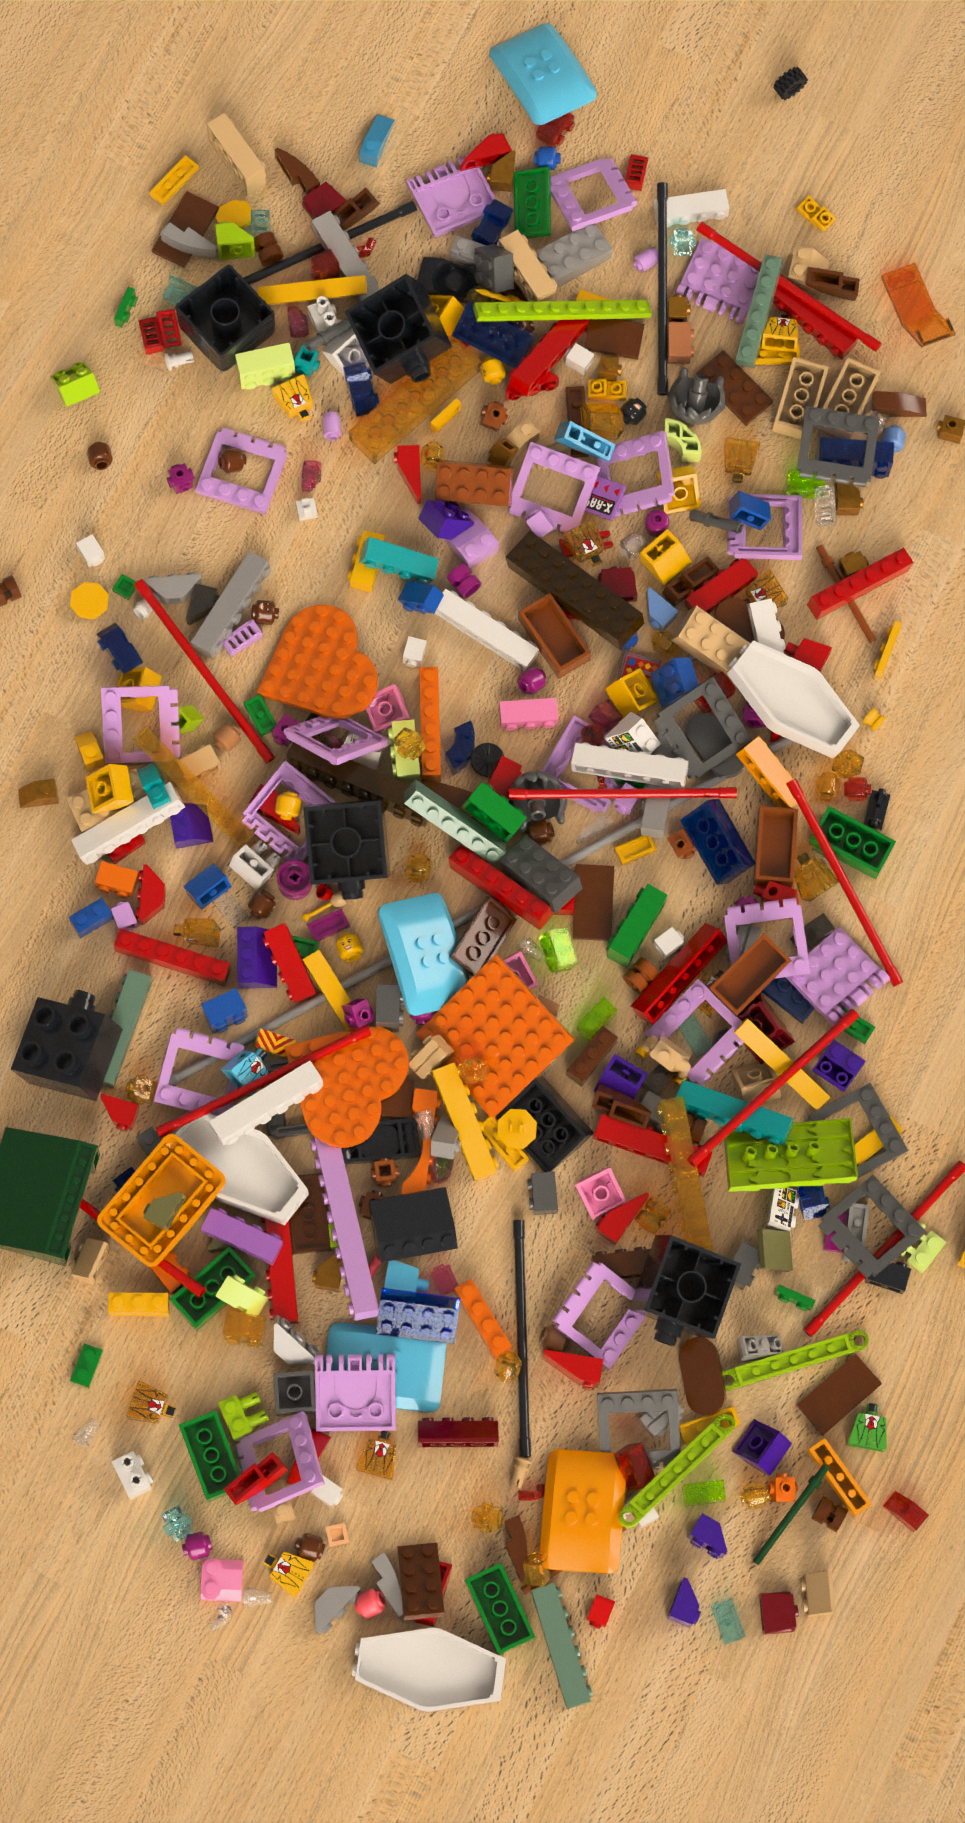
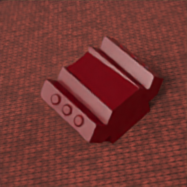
[729,993,795,1065]

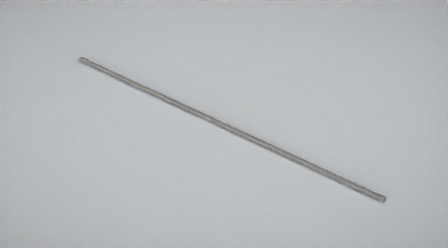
[168,737,794,1086]

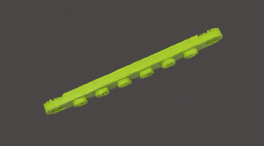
[722,1330,869,1391]
[619,1413,736,1528]

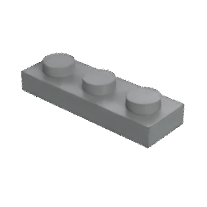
[842,1203,870,1264]

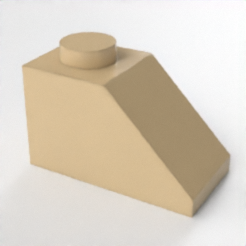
[505,419,540,458]

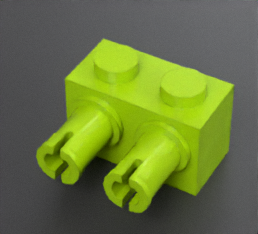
[218,1391,269,1442]

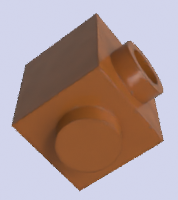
[667,828,699,860]

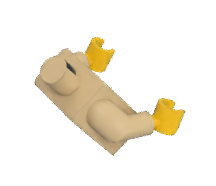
[634,1034,691,1088]

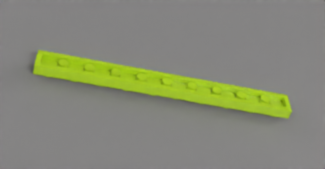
[473,299,652,322]

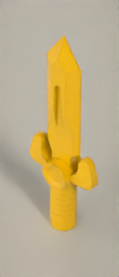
[474,289,526,302]

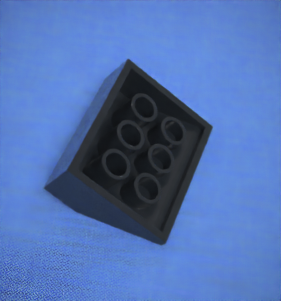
[496,1076,594,1172]
[369,1187,458,1263]

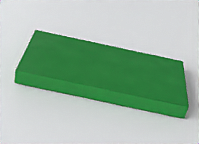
[514,166,551,239]

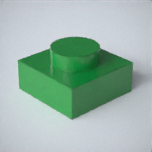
[112,574,136,600]

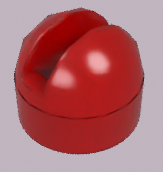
[316,884,333,900]

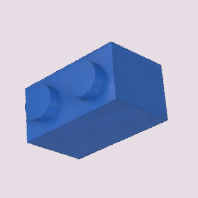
[728,491,771,531]
[397,581,444,614]
[183,863,232,910]
[69,897,113,939]

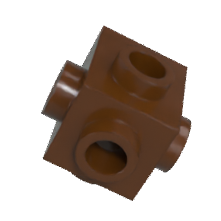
[359,1190,386,1220]

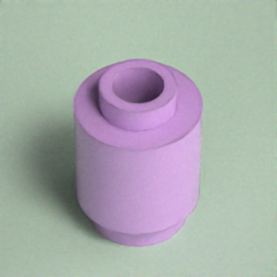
[633,247,658,273]
[322,412,342,441]

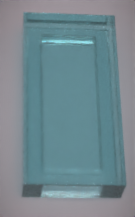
[678,1015,713,1058]

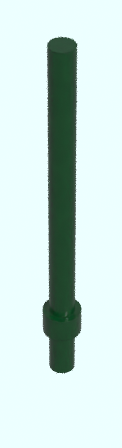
[752,1463,830,1565]

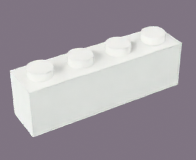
[653,189,729,227]
[747,598,786,654]

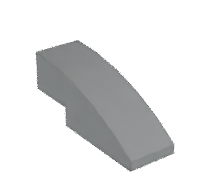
[161,222,218,258]
[371,1552,402,1618]

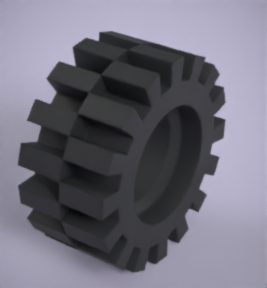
[773,67,808,100]

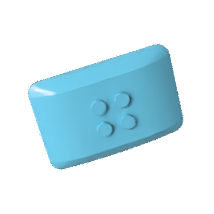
[490,23,597,125]
[378,893,469,1016]
[324,1323,447,1413]

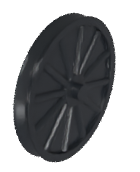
[471,743,504,777]

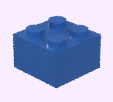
[650,658,699,708]
[201,988,248,1034]

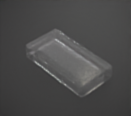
[212,890,248,928]

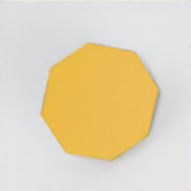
[215,200,254,228]
[70,582,109,620]
[497,1109,537,1149]

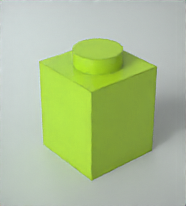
[172,705,204,734]

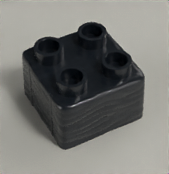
[175,265,275,372]

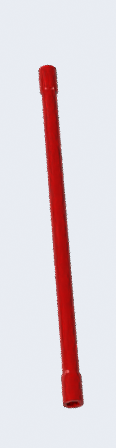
[696,221,882,352]
[134,579,275,764]
[786,778,904,987]
[508,787,737,800]
[687,1009,859,1167]
[155,1025,371,1138]
[803,1160,965,1337]
[80,1198,206,1298]

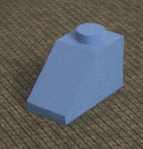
[646,587,678,633]

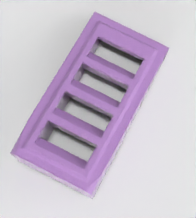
[223,619,263,657]

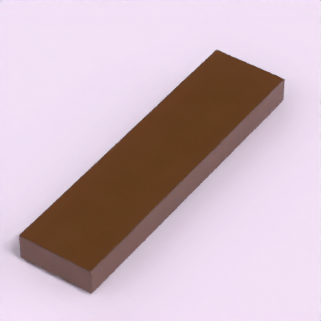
[565,386,589,458]

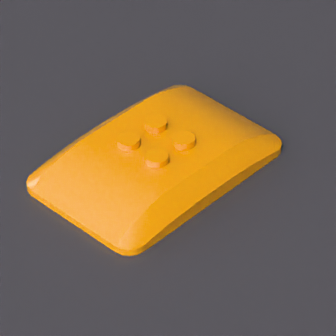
[97,1134,226,1267]
[539,1449,628,1574]

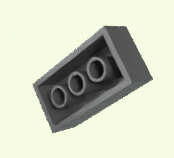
[499,835,583,913]

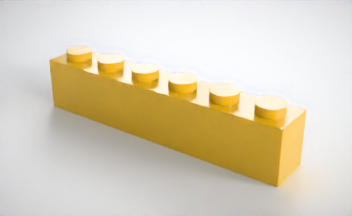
[432,1063,499,1182]

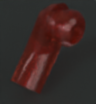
[356,238,377,258]
[518,1484,545,1501]

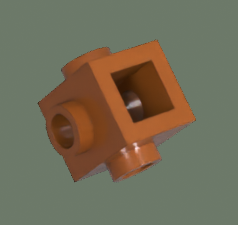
[480,401,508,432]
[371,1158,399,1188]

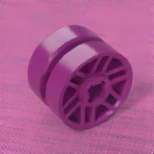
[277,860,313,900]

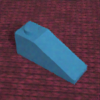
[359,114,395,168]
[554,421,616,462]

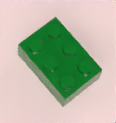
[461,782,527,843]

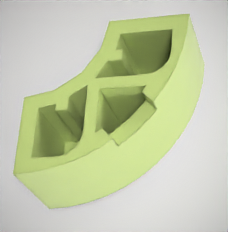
[664,418,702,462]
[216,1275,269,1318]

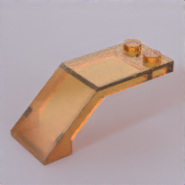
[881,263,956,348]

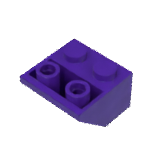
[418,499,474,540]
[812,1039,866,1093]
[594,1054,648,1099]
[688,1513,727,1559]

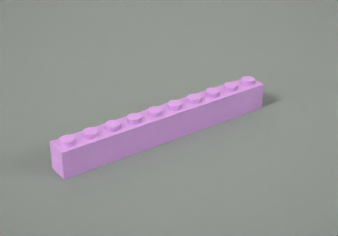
[310,1136,379,1321]

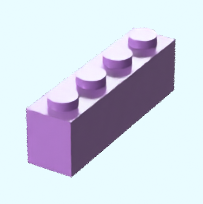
[201,1208,283,1266]

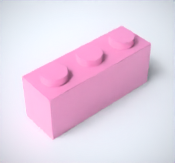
[499,698,558,731]

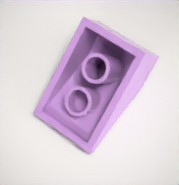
[444,507,499,569]

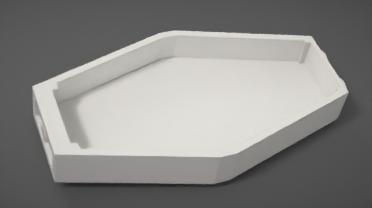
[727,641,860,759]
[173,1113,309,1225]
[352,1628,506,1712]

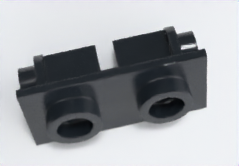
[864,788,890,830]

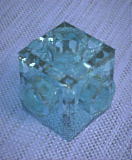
[670,228,696,256]
[161,1505,194,1542]

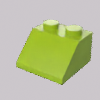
[215,222,255,260]

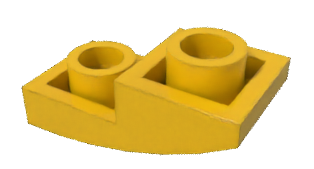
[796,195,836,232]
[588,379,627,400]

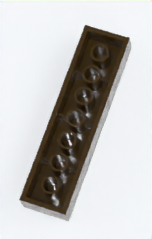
[505,531,645,650]
[286,742,428,827]

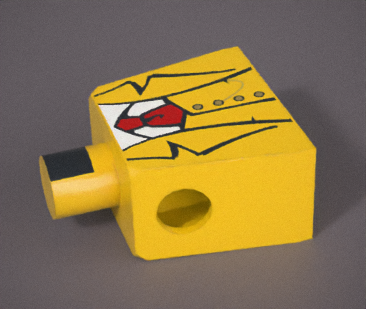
[762,315,798,353]
[272,374,313,422]
[264,1552,315,1598]

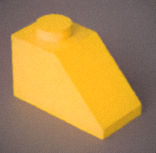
[74,731,105,772]

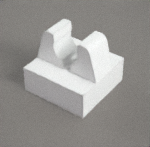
[296,498,318,521]

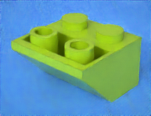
[50,362,100,407]

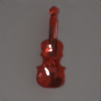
[581,724,607,789]

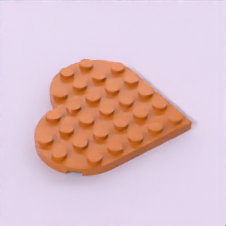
[257,605,378,719]
[284,1026,409,1148]

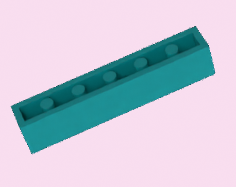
[675,1080,793,1146]

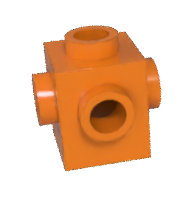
[767,1473,798,1502]

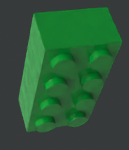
[809,806,896,880]
[606,884,668,969]
[170,1246,256,1331]
[179,1410,240,1503]
[464,1563,535,1655]

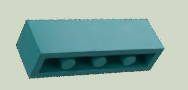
[359,537,439,584]

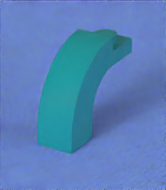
[137,762,171,809]

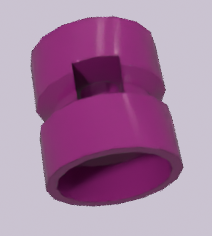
[447,563,482,599]

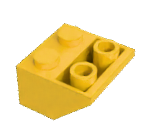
[639,529,691,586]

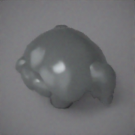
[667,367,725,425]
[509,770,567,832]

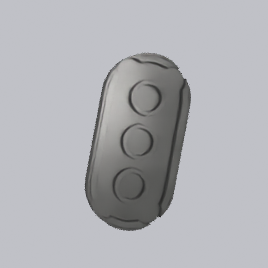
[686,714,744,778]

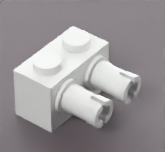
[307,296,341,342]
[229,840,281,891]
[112,1451,153,1500]

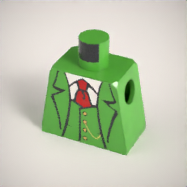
[847,1403,887,1452]

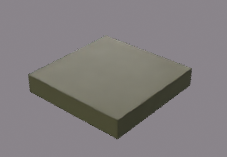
[757,1229,793,1272]

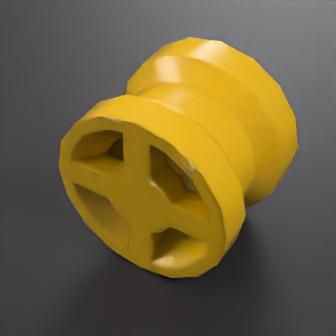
[863,708,886,732]

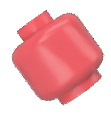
[355,1588,386,1618]

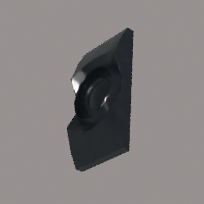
[417,257,490,306]
[341,1117,421,1164]

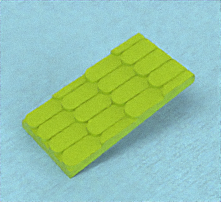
[724,1118,858,1192]

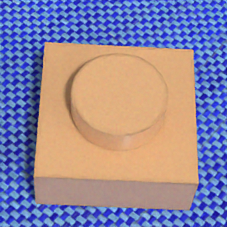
[326,1523,349,1547]

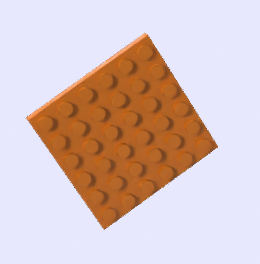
[416,954,575,1118]

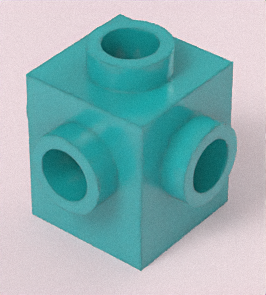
[293,345,320,377]

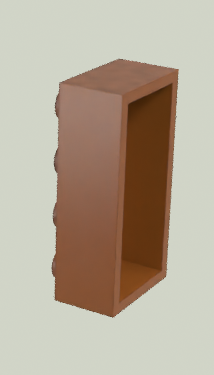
[435,460,514,507]
[518,593,591,679]
[753,806,798,888]
[709,933,792,1016]

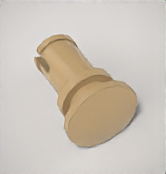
[509,1457,533,1489]

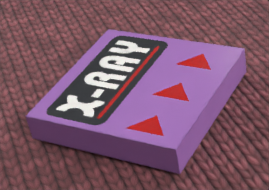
[585,476,627,521]

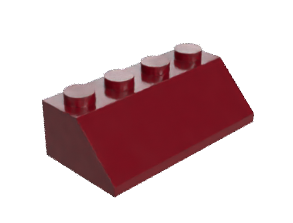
[418,1417,499,1448]

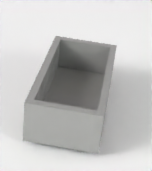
[536,224,612,289]

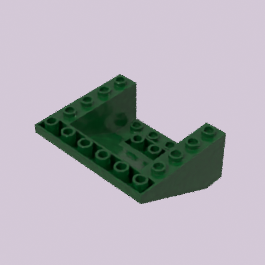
[0,1127,100,1267]

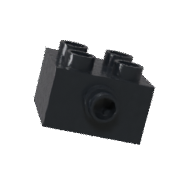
[344,274,452,384]
[303,799,391,900]
[11,990,123,1101]
[629,1235,741,1347]

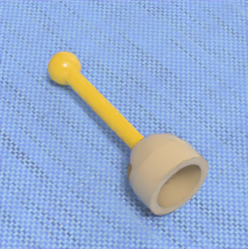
[302,891,346,921]

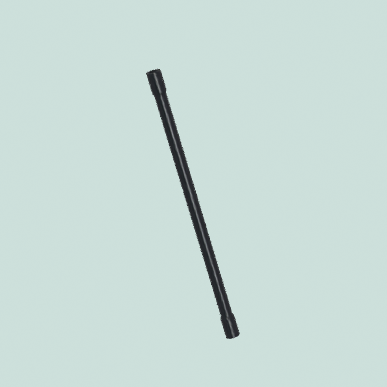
[657,182,668,396]
[243,201,417,285]
[513,1220,531,1458]

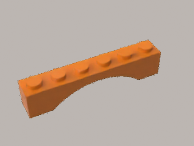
[419,667,441,782]
[401,1088,441,1195]

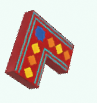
[616,651,661,681]

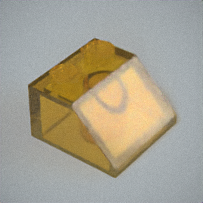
[580,402,624,439]

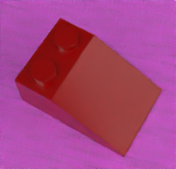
[542,1349,603,1390]

